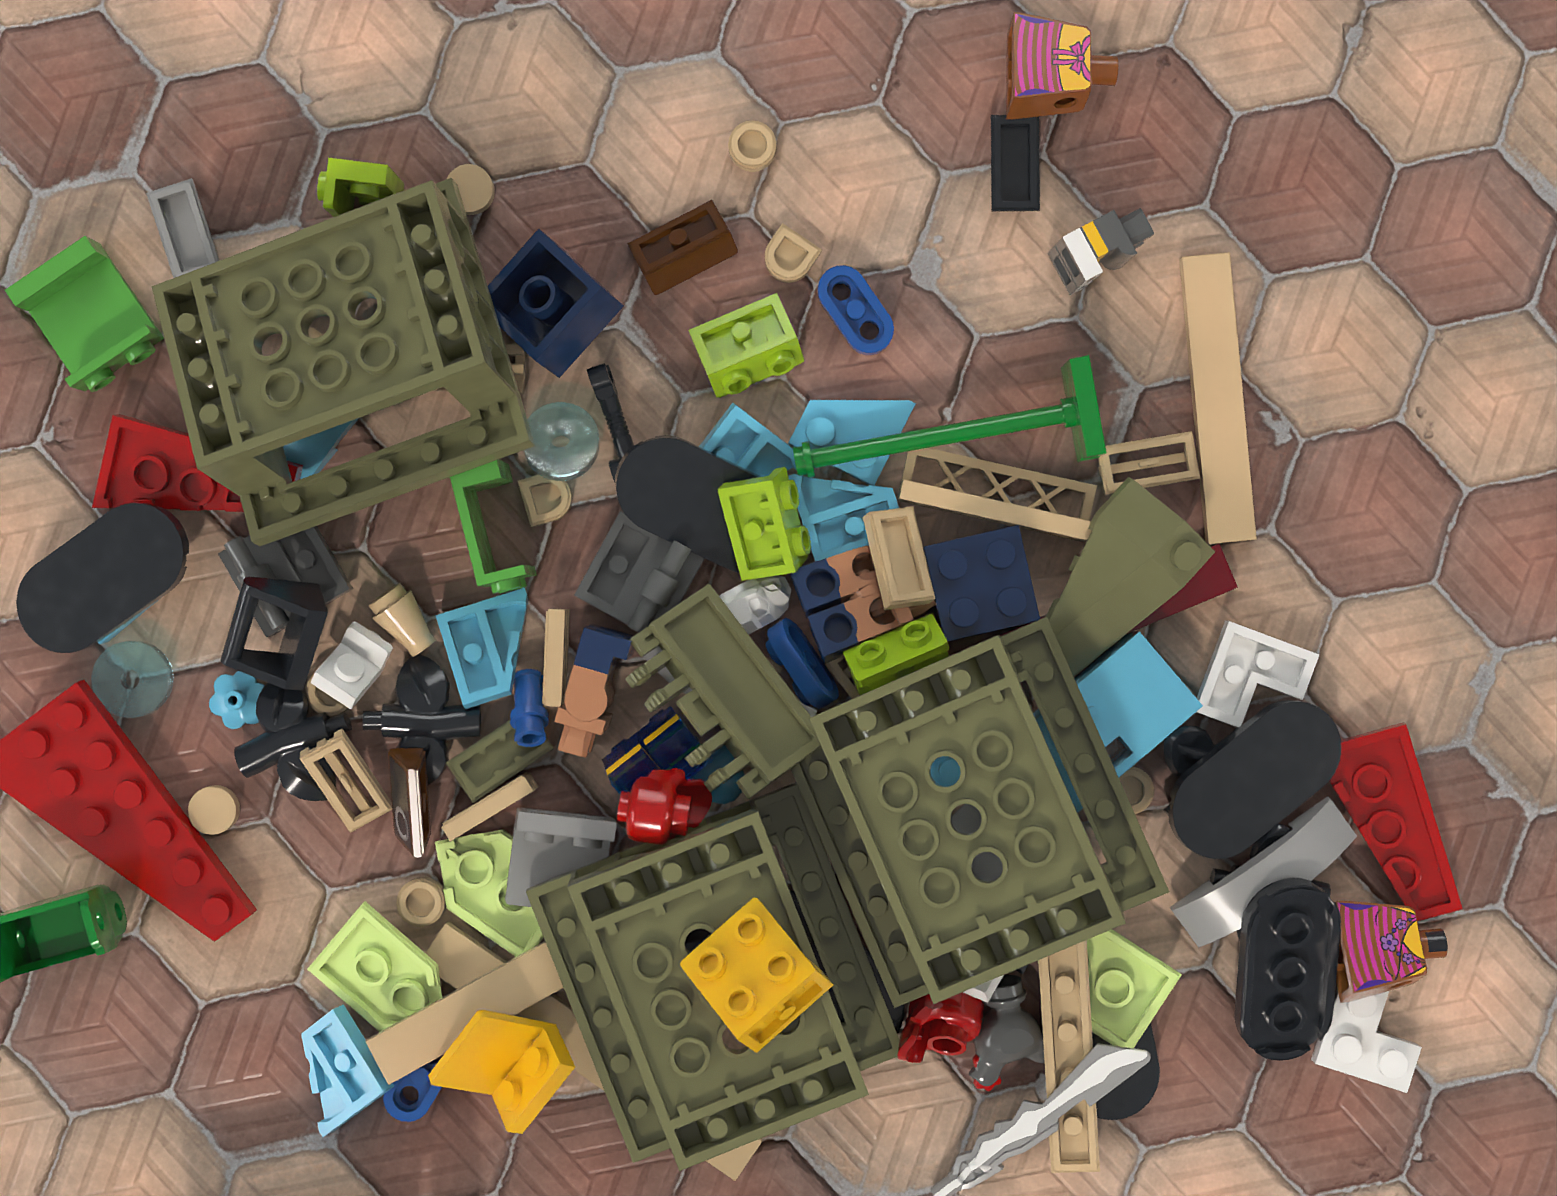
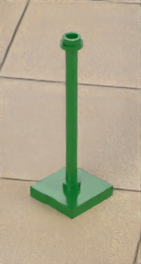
[793,355,1107,478]

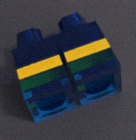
[602,705,714,794]

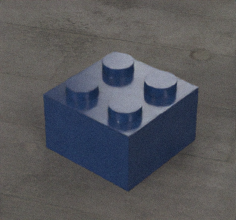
[488,229,624,378]
[923,525,1040,641]

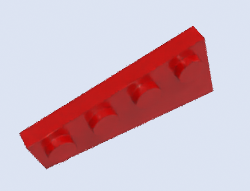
[92,414,303,512]
[1329,722,1463,921]

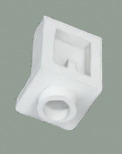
[311,621,393,709]

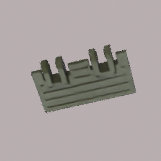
[625,584,821,799]

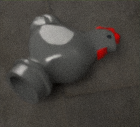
[969,975,1045,1091]

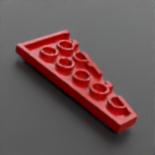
[0,679,257,942]

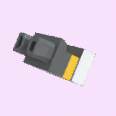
[1047,208,1154,295]

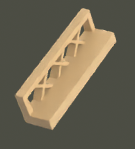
[897,448,1097,542]

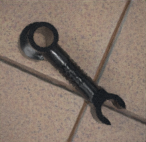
[587,363,634,482]

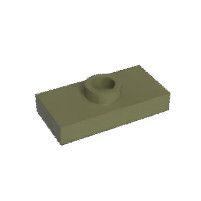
[446,720,554,804]

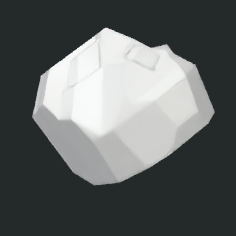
[719,575,791,635]

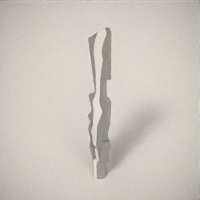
[931,1043,1151,1196]

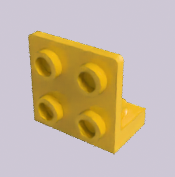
[680,898,833,1053]
[428,1010,575,1134]

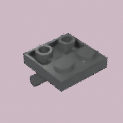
[574,511,705,632]
[218,526,353,637]

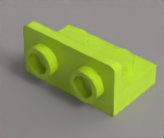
[317,158,405,217]
[688,293,804,398]
[717,467,811,581]
[843,614,949,696]

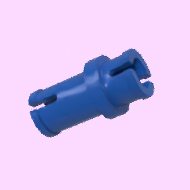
[510,669,549,747]

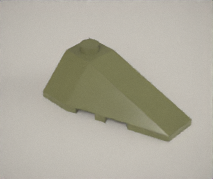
[1046,477,1215,676]

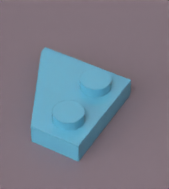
[788,400,916,485]
[699,403,796,477]
[789,474,899,562]
[435,588,528,709]
[301,1004,394,1137]

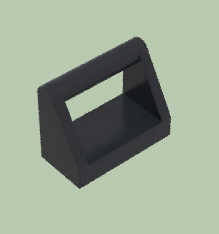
[220,577,328,691]

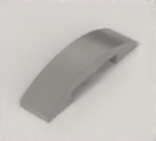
[1170,796,1357,947]

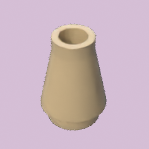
[368,583,436,657]

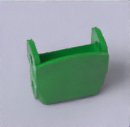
[0,884,127,983]

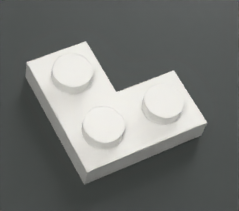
[1197,621,1319,728]
[1311,983,1422,1093]

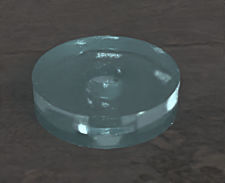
[523,402,600,481]
[91,641,174,718]

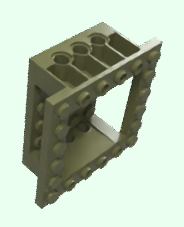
[151,178,535,547]
[791,617,1170,1008]
[526,782,899,1171]

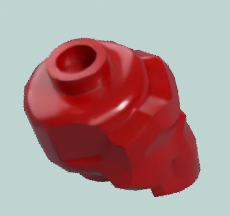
[617,768,712,845]
[897,992,984,1063]

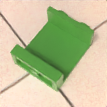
[5,236,164,392]
[450,459,537,594]

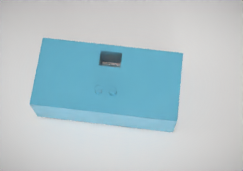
[1033,631,1203,813]

